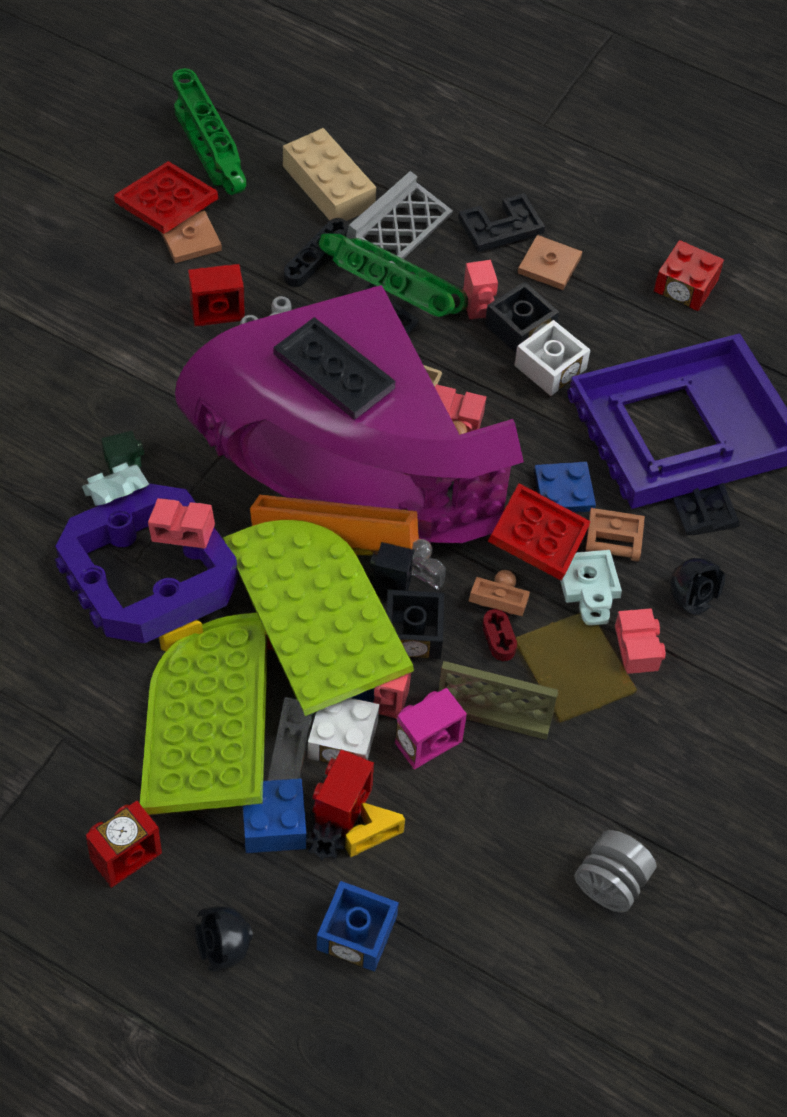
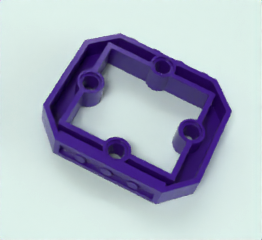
[55,484,239,643]

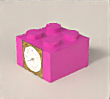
[395,687,467,769]

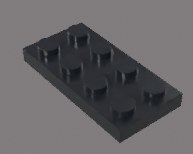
[273,317,396,420]

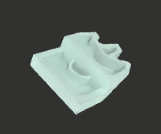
[82,462,149,506]

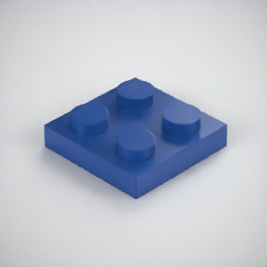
[534,462,596,512]

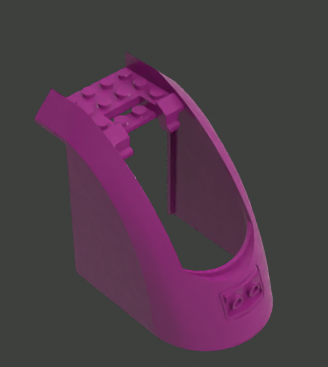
[175,285,524,543]

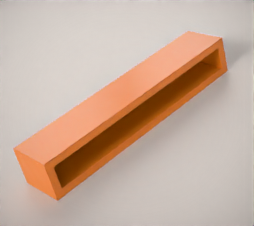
[250,495,419,552]

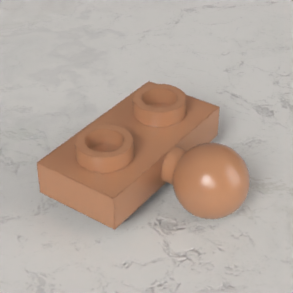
[469,570,530,616]

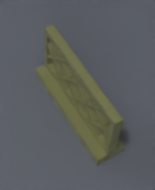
[438,661,558,740]

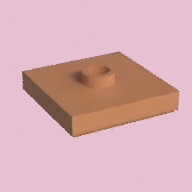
[161,211,222,263]
[518,235,582,290]

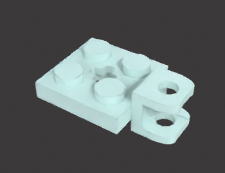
[560,550,622,625]

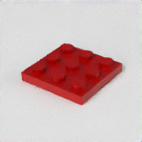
[114,161,218,234]
[488,483,591,581]

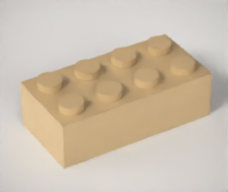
[283,128,376,221]

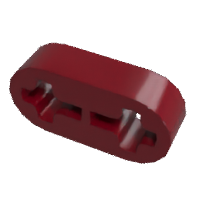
[482,609,517,661]

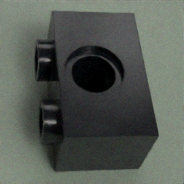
[369,542,414,598]

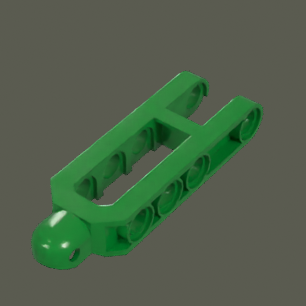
[172,68,247,195]
[319,234,468,317]

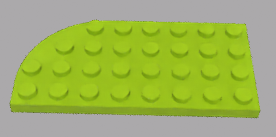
[223,520,414,716]
[140,613,268,815]

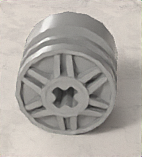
[574,830,657,913]

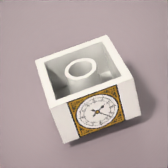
[514,320,590,396]
[308,698,379,763]

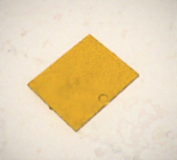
[516,613,637,722]

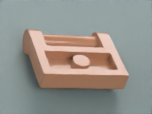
[585,508,645,562]

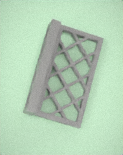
[346,171,453,264]

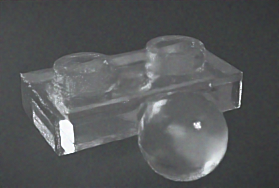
[412,539,446,590]

